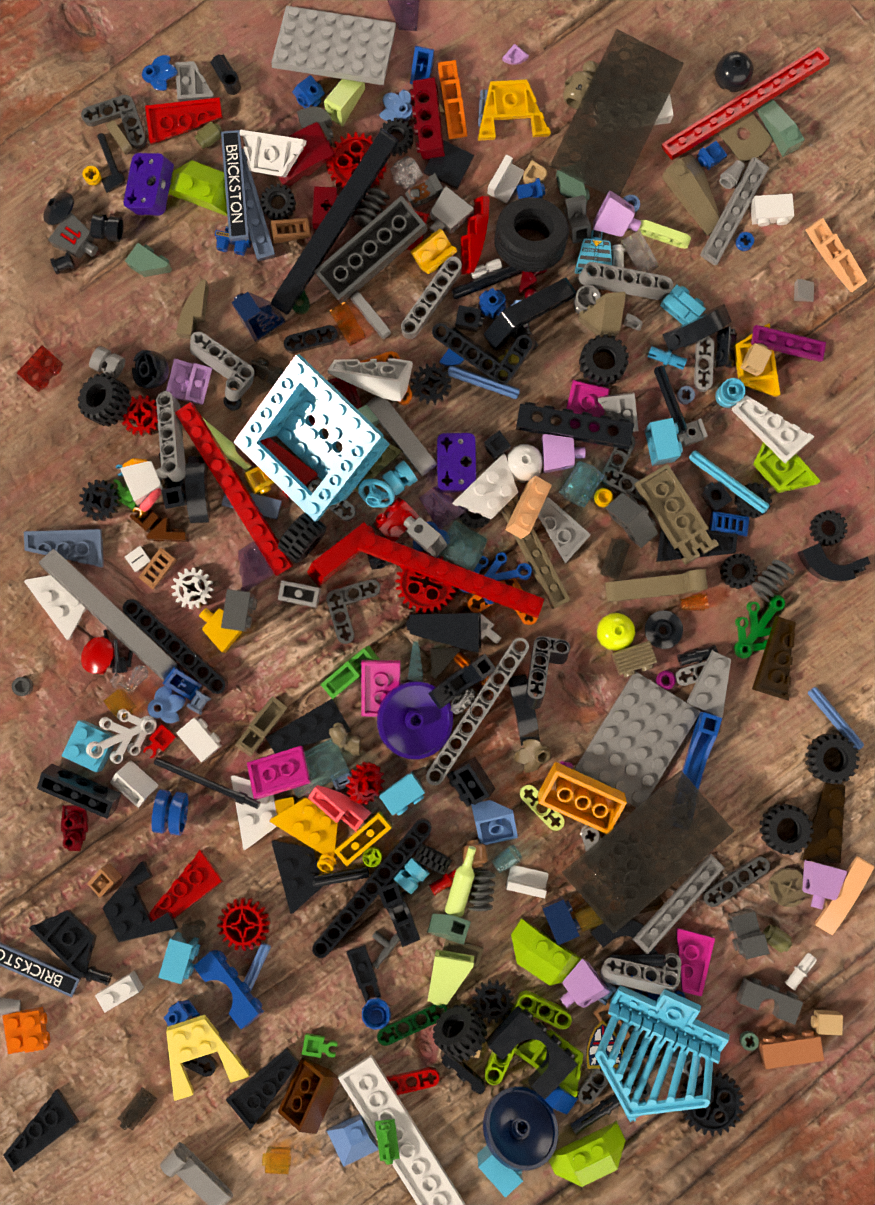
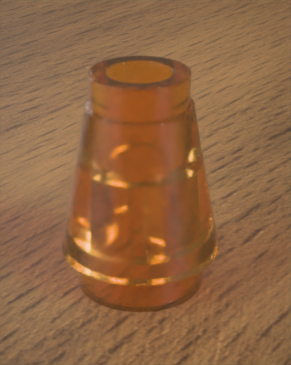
[680,592,709,611]

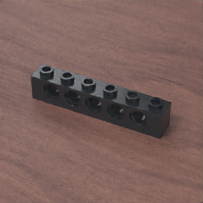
[516,402,634,450]

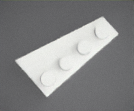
[732,395,814,463]

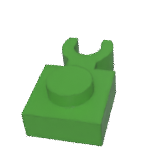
[113,479,137,510]
[302,1033,338,1058]

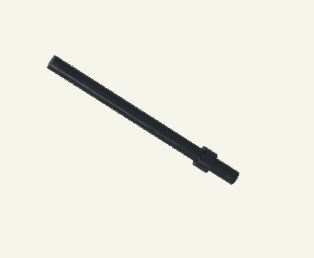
[154,757,261,809]

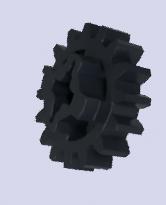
[411,363,451,405]
[79,479,122,521]
[472,979,514,1024]

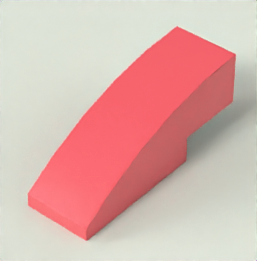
[308,785,372,831]

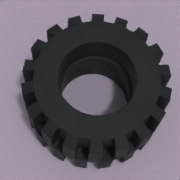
[579,334,629,386]
[78,373,131,426]
[278,513,327,563]
[805,734,860,784]
[759,804,814,855]
[433,1004,487,1062]

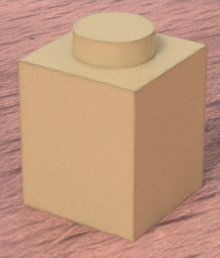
[740,343,772,376]
[811,1010,843,1035]

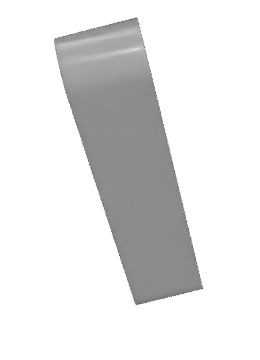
[401,257,462,339]
[579,262,673,300]
[156,391,186,482]
[365,396,437,476]

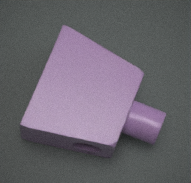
[593,190,641,237]
[542,434,585,473]
[802,860,847,910]
[560,959,610,1008]

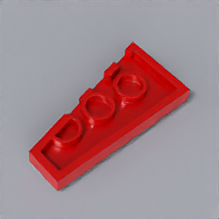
[145,97,223,146]
[149,850,223,921]

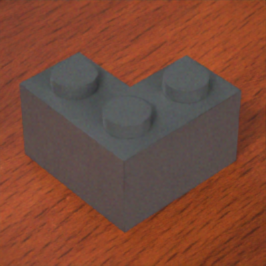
[605,493,658,548]
[221,589,258,632]
[727,908,770,959]

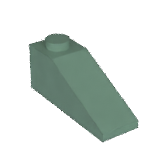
[756,99,805,157]

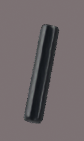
[312,866,369,887]
[610,954,666,967]

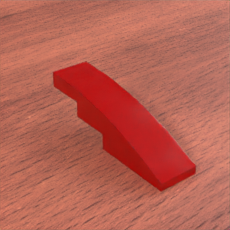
[461,196,490,275]

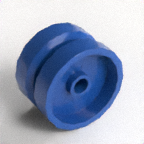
[151,790,189,836]

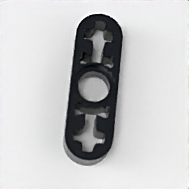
[284,325,338,354]

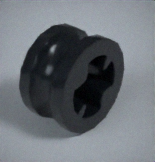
[224,397,242,411]

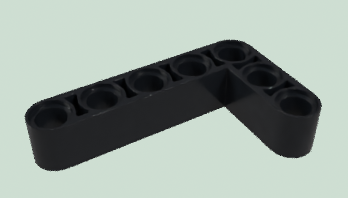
[483,278,577,350]
[432,322,535,384]

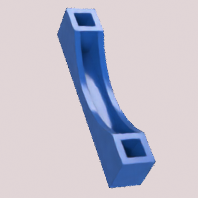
[667,712,722,831]

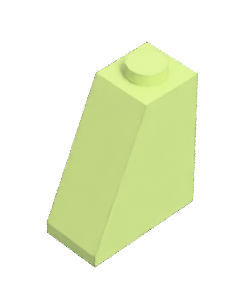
[324,79,365,126]
[428,949,474,1005]

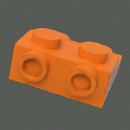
[2,1007,50,1054]

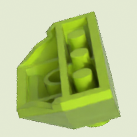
[169,160,228,217]
[511,918,582,986]
[549,1121,626,1187]

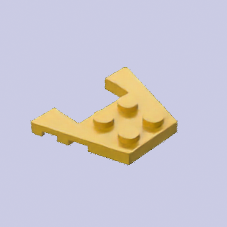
[478,79,551,141]

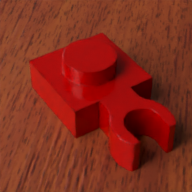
[143,724,177,759]

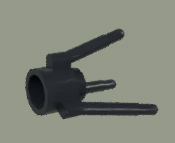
[103,629,133,673]

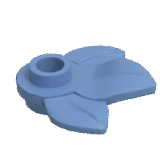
[379,89,413,122]
[147,686,186,724]

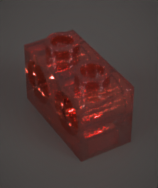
[17,345,64,392]

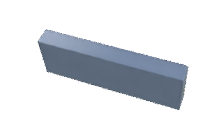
[222,493,282,520]

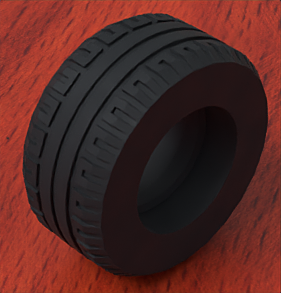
[494,197,569,272]

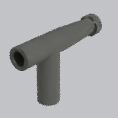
[372,930,400,969]

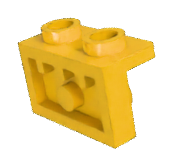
[410,228,457,274]

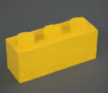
[334,811,392,866]

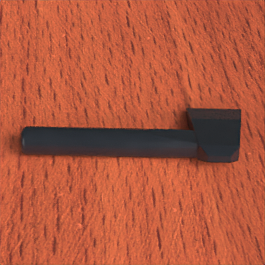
[97,133,125,193]

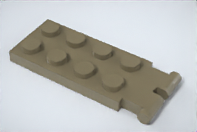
[634,464,718,565]

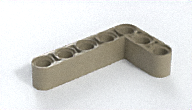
[605,569,708,602]

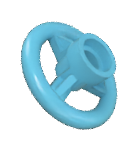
[358,479,395,508]

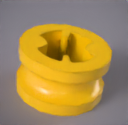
[82,166,101,185]
[317,854,336,873]

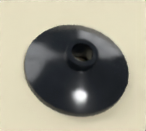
[43,192,74,225]
[645,611,683,649]

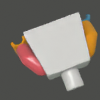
[116,458,168,519]

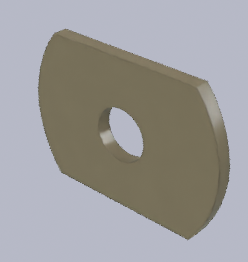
[717,112,772,162]

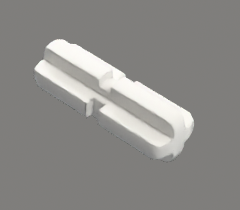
[470,259,502,279]

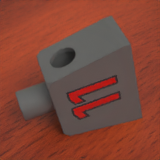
[48,212,98,258]

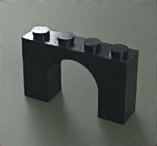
[486,1005,578,1099]

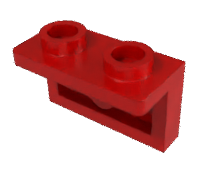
[373,497,419,542]

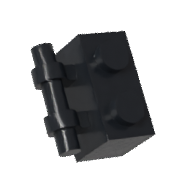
[447,757,496,807]

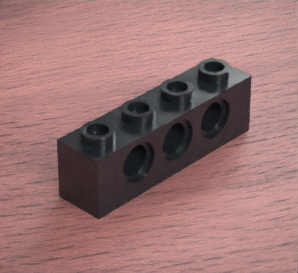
[37,764,122,819]

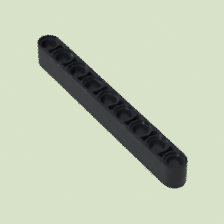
[312,818,432,958]

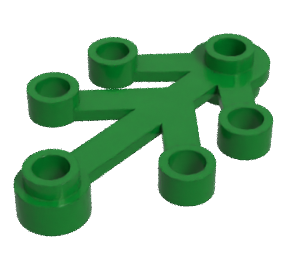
[734,595,785,659]

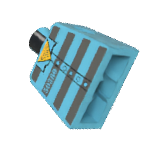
[574,230,612,275]

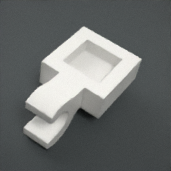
[479,613,501,644]

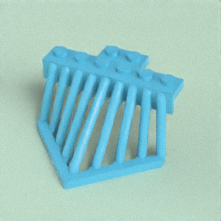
[595,985,730,1117]

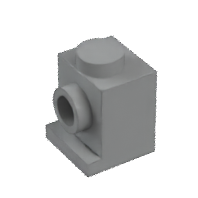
[676,419,708,447]

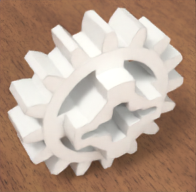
[171,567,214,609]

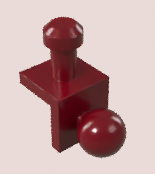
[519,270,547,298]

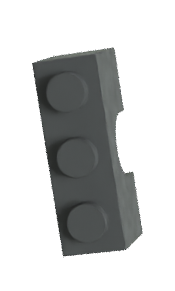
[736,976,803,1025]

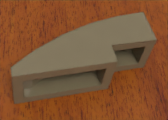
[176,279,209,339]
[236,696,288,757]

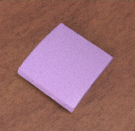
[166,358,212,405]

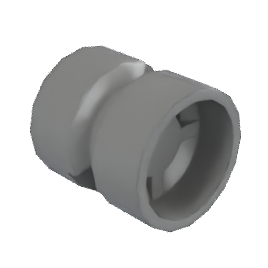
[573,285,601,314]
[89,346,126,379]

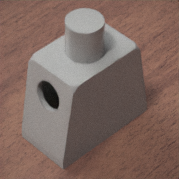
[429,187,474,234]
[404,516,447,557]

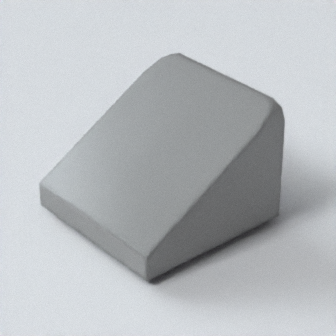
[794,279,814,302]

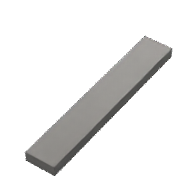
[700,157,769,266]
[633,854,725,954]

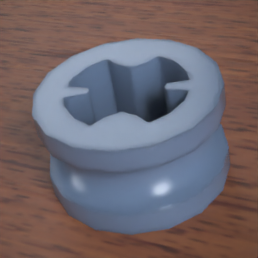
[676,386,695,405]

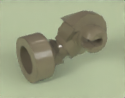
[329,723,361,756]

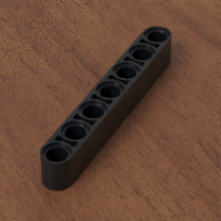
[123,599,228,694]

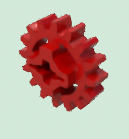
[122,395,158,437]
[346,762,384,805]

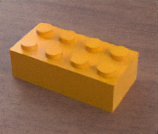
[538,762,627,835]

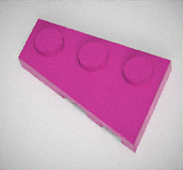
[676,928,715,997]

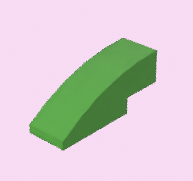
[320,645,380,699]

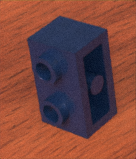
[541,897,581,945]

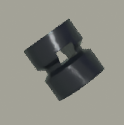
[90,213,124,242]

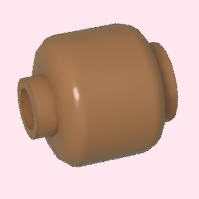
[461,840,488,869]

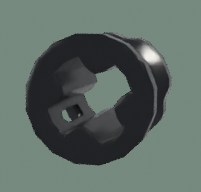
[50,252,75,275]

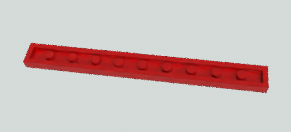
[661,47,830,160]
[175,402,294,576]
[357,530,545,618]

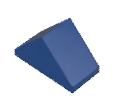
[410,45,434,84]
[163,667,202,700]
[544,1085,578,1115]

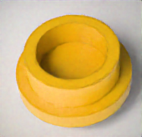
[594,488,613,507]

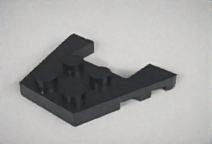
[102,861,179,942]

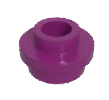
[656,671,676,690]

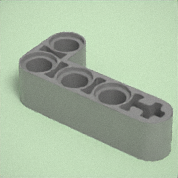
[190,332,254,401]
[600,953,681,995]
[160,1142,233,1205]

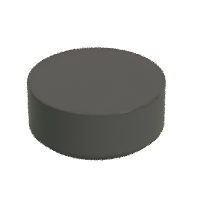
[12,677,33,696]

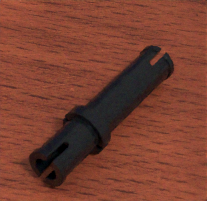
[570,1094,621,1135]

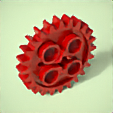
[326,132,387,190]
[395,552,456,614]

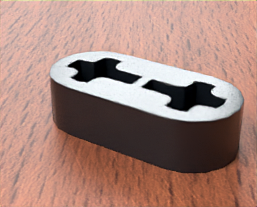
[182,1055,217,1077]

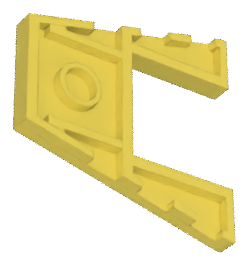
[166,1015,250,1101]

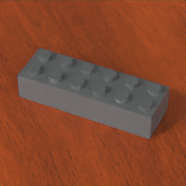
[314,196,428,305]

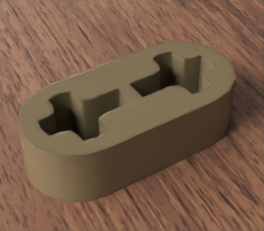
[106,120,133,155]

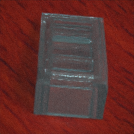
[408,642,423,682]

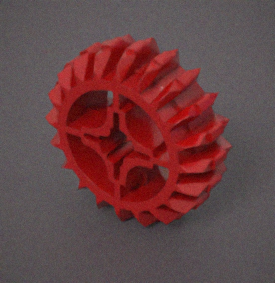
[217,897,270,951]

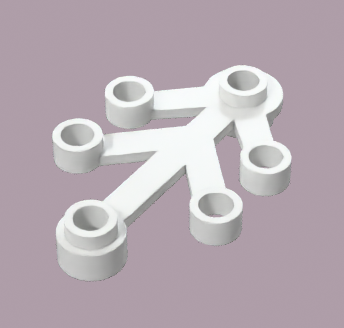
[86,709,157,764]

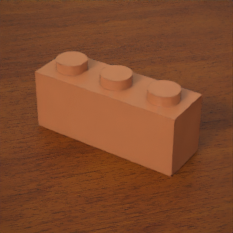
[758,1030,824,1069]

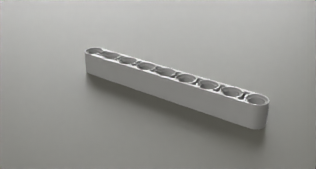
[39,549,178,680]
[426,637,529,785]

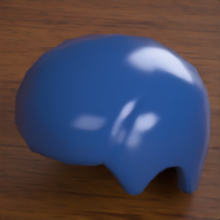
[362,998,391,1030]

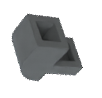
[297,107,334,146]
[564,195,591,243]

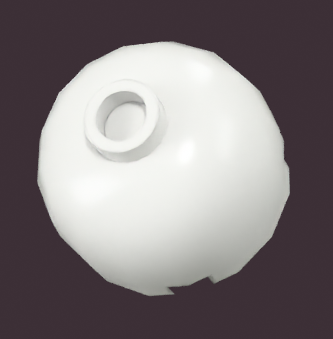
[507,444,543,483]

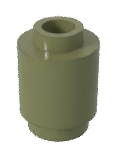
[194,121,223,149]
[763,925,792,953]

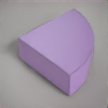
[502,44,529,65]

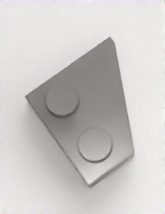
[175,61,214,102]
[598,392,639,432]

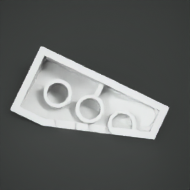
[328,359,413,401]

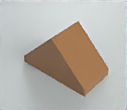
[87,863,122,898]

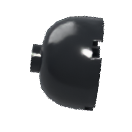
[714,51,754,92]
[132,350,169,389]

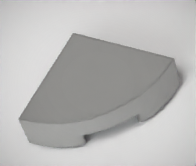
[623,313,643,331]

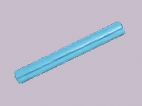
[689,450,769,513]

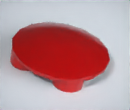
[81,637,115,675]

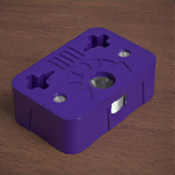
[123,153,174,216]
[437,433,476,493]

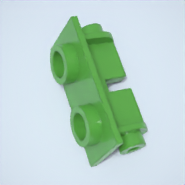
[375,1119,400,1165]

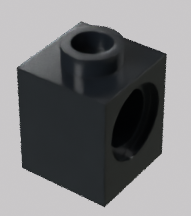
[455,305,484,333]
[483,430,511,461]
[700,481,732,512]

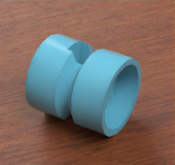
[715,378,745,408]
[382,460,418,496]
[393,857,430,894]

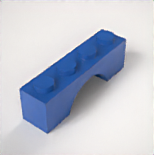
[193,950,264,1029]

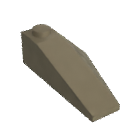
[662,155,720,236]
[578,292,626,338]

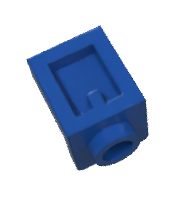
[697,141,727,171]
[516,178,545,199]

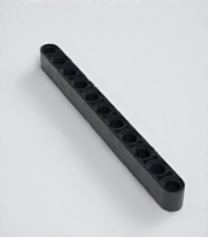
[271,129,399,315]

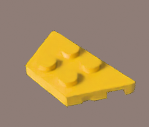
[734,323,780,397]
[269,797,338,857]

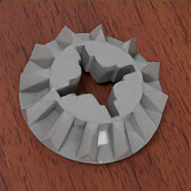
[451,687,476,714]

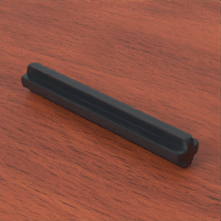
[451,266,522,299]
[654,365,688,435]

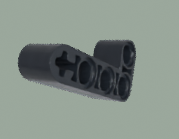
[525,636,570,709]

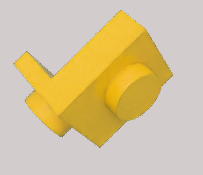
[244,467,275,495]

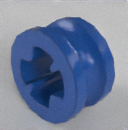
[735,232,754,251]

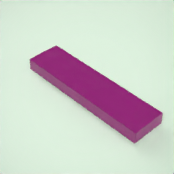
[751,325,826,362]

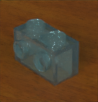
[559,461,604,508]

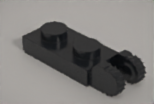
[346,944,382,1002]
[441,1051,486,1094]

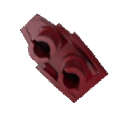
[61,805,88,851]

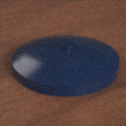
[483,1086,559,1172]

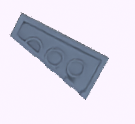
[24,529,104,567]

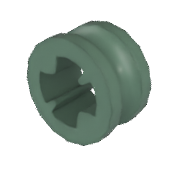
[739,1031,759,1051]

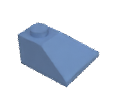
[471,800,518,845]
[327,1114,379,1167]

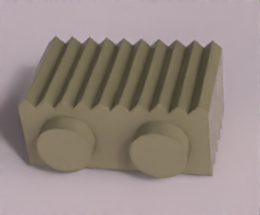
[612,641,657,677]

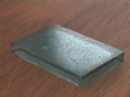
[293,739,350,798]

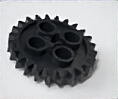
[680,1070,745,1136]

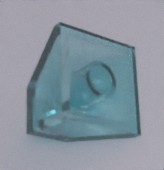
[439,520,487,571]

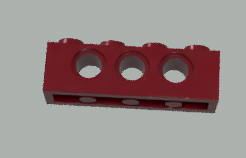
[410,77,445,160]

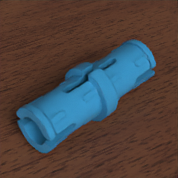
[648,346,687,370]

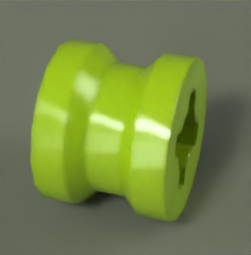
[362,846,382,867]

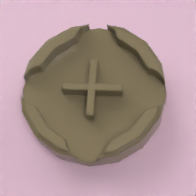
[768,867,806,907]

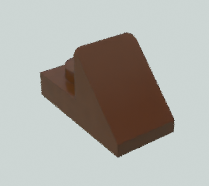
[146,517,189,542]

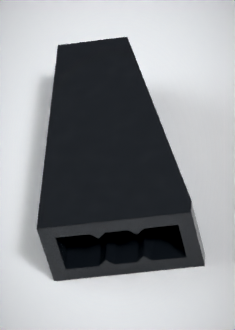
[406,613,482,653]

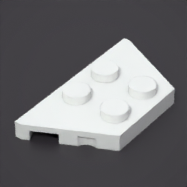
[240,130,307,177]
[453,453,518,519]
[24,575,86,640]
[231,775,277,850]

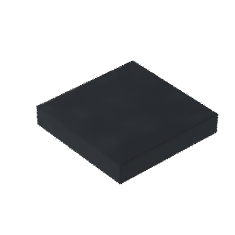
[424,140,474,190]

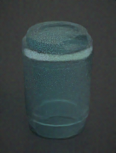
[491,845,523,873]

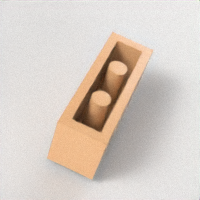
[505,475,552,539]

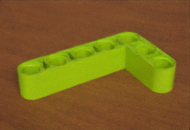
[484,990,572,1085]

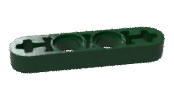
[377,1003,448,1046]

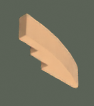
[805,218,867,292]
[815,856,874,935]

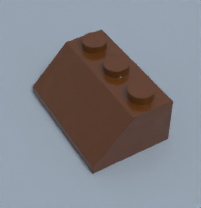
[278,1057,340,1134]

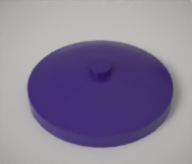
[377,681,453,759]

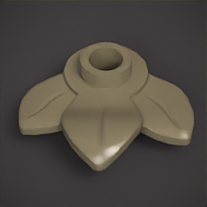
[513,739,551,773]

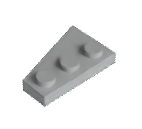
[538,497,591,563]
[687,650,731,718]

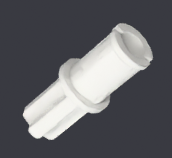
[785,953,817,990]

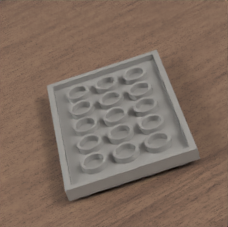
[272,6,396,85]
[574,671,701,810]

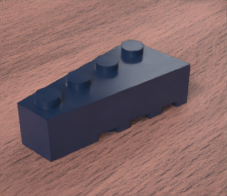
[231,292,286,342]

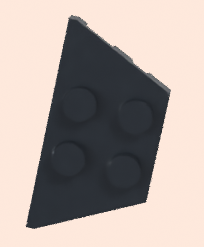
[271,840,323,914]
[29,910,97,979]

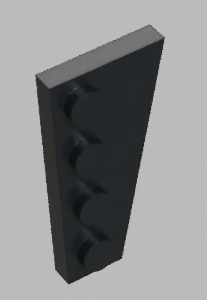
[656,527,738,562]
[266,699,352,754]
[226,1047,299,1131]
[3,1088,80,1172]

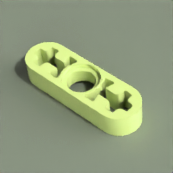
[637,220,691,249]
[520,784,565,831]

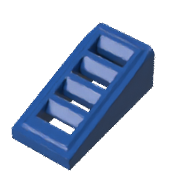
[709,511,749,537]

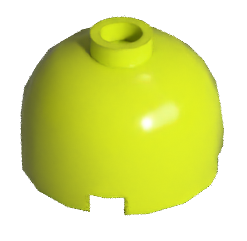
[597,613,635,651]

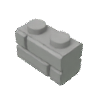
[278,581,321,608]

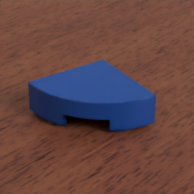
[439,349,465,366]

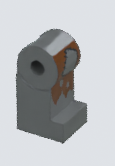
[405,173,443,208]

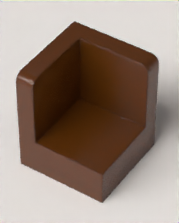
[129,509,162,533]

